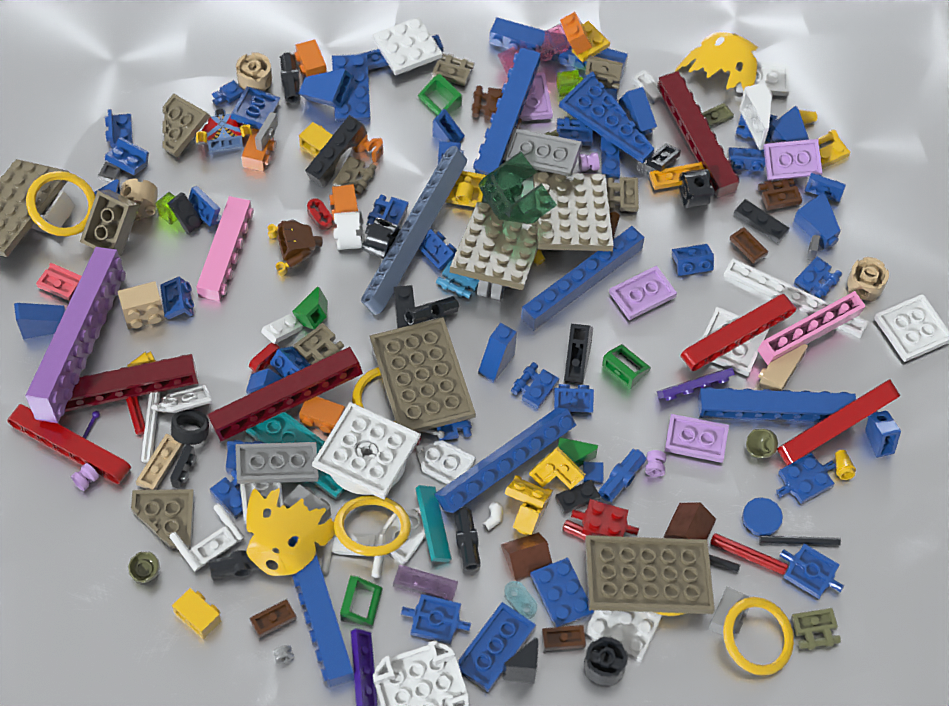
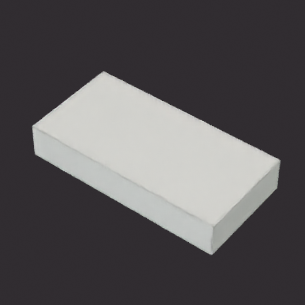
[631,70,663,104]

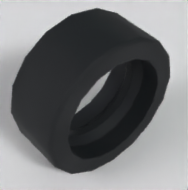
[171,409,209,445]

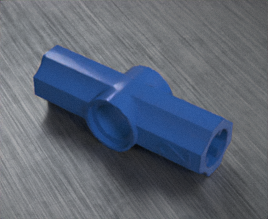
[598,449,647,503]

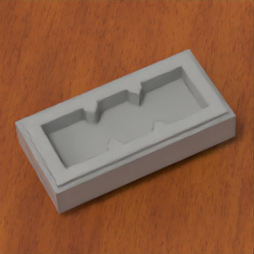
[255,112,278,151]

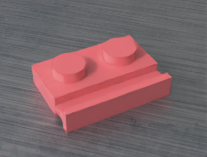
[36,263,82,301]

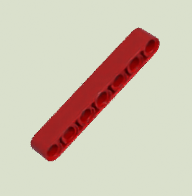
[680,294,797,371]
[777,379,901,465]
[7,404,131,484]

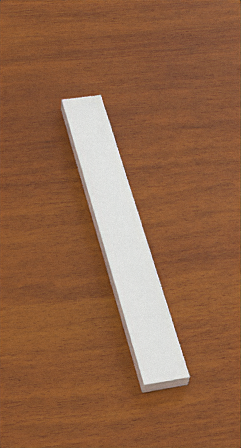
[724,258,869,338]

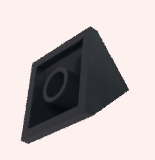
[502,637,539,683]

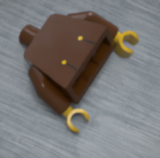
[267,219,323,276]

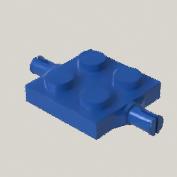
[776,453,836,504]
[780,544,845,599]
[401,594,471,644]

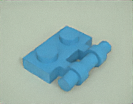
[436,259,479,299]

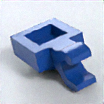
[212,80,244,106]

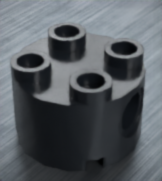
[679,169,714,208]
[361,217,401,259]
[584,637,628,685]

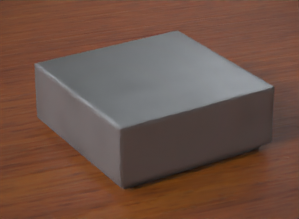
[98,162,123,182]
[807,235,820,261]

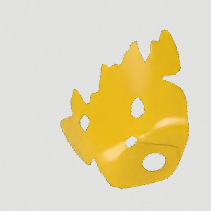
[675,32,759,90]
[246,488,335,576]

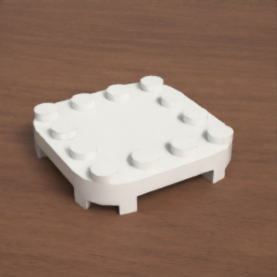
[373,641,470,706]

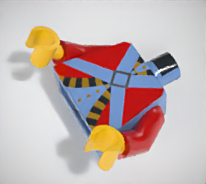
[196,109,253,151]

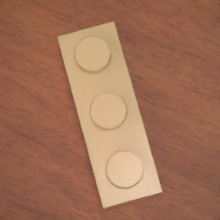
[136,433,184,490]

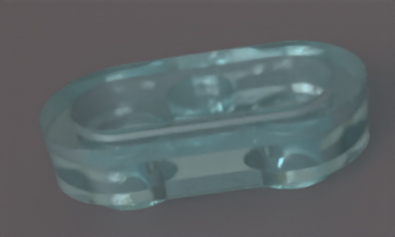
[504,581,537,619]

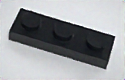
[734,199,790,243]

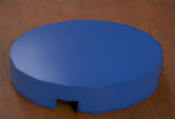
[742,497,783,536]

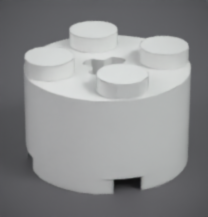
[334,211,365,250]

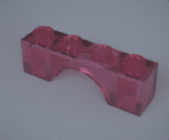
[498,23,570,75]

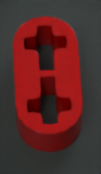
[307,198,333,230]
[249,343,281,373]

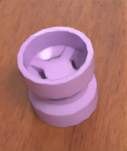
[578,152,599,172]
[645,450,666,477]
[71,463,99,491]

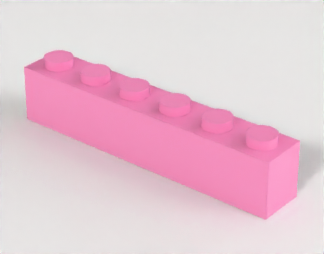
[196,196,254,302]
[757,291,866,365]

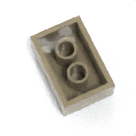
[80,189,140,256]

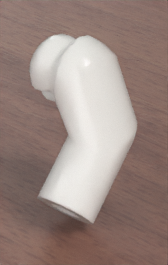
[483,502,503,531]

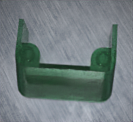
[479,151,557,224]

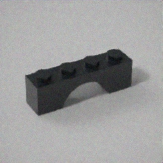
[305,115,367,188]

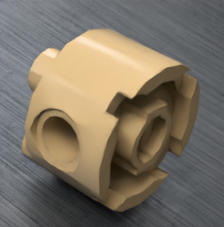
[236,52,272,91]
[120,179,158,221]
[847,257,889,301]

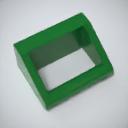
[418,73,462,115]
[602,344,651,389]
[340,575,383,627]

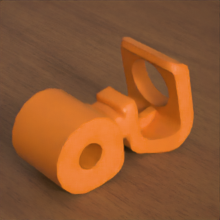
[352,134,384,162]

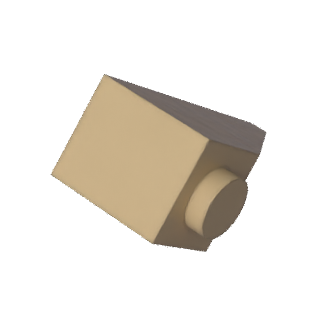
[758,344,808,391]

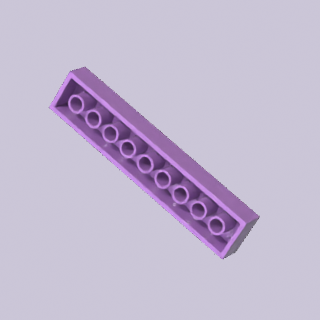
[25,247,126,423]

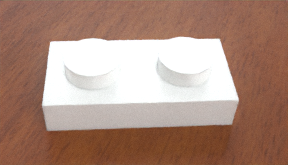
[261,314,303,344]

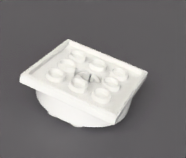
[312,402,421,499]

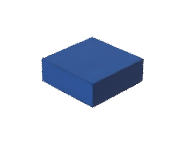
[583,462,603,483]

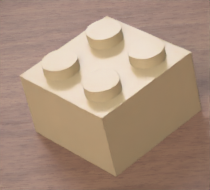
[118,281,165,329]

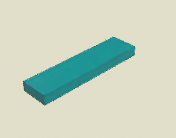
[415,485,452,562]

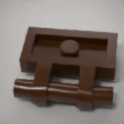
[471,85,503,120]
[758,178,802,210]

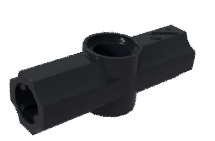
[280,52,301,104]
[404,296,460,326]
[454,507,481,571]
[209,550,273,579]

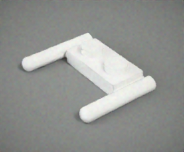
[170,503,245,572]
[321,533,386,578]

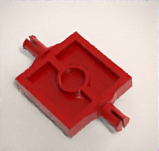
[571,499,639,537]

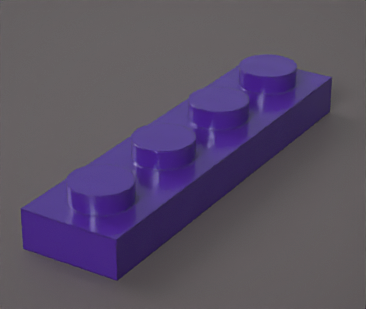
[656,368,735,401]
[350,628,378,706]

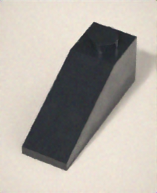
[394,285,415,329]
[564,324,593,383]

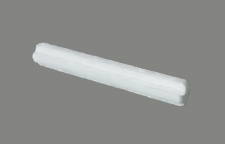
[141,392,160,463]

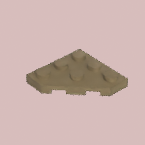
[162,94,211,157]
[131,489,194,549]

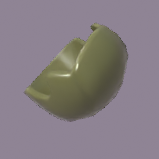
[746,429,778,458]
[128,551,160,583]

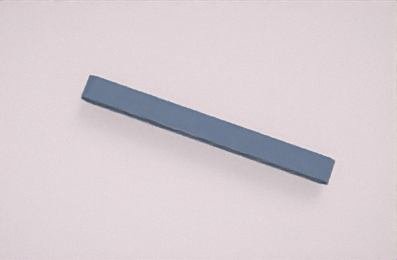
[361,146,468,315]

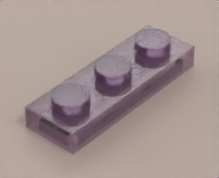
[393,565,458,601]

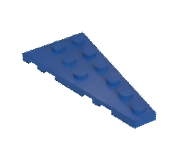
[559,71,654,164]

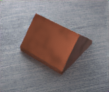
[664,502,716,540]
[501,532,552,581]

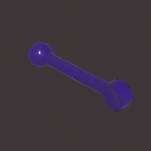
[83,411,100,439]

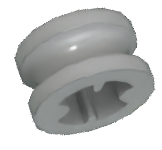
[273,645,294,664]

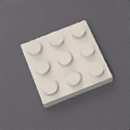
[373,17,442,75]
[874,294,949,362]
[701,307,769,376]
[584,610,662,663]

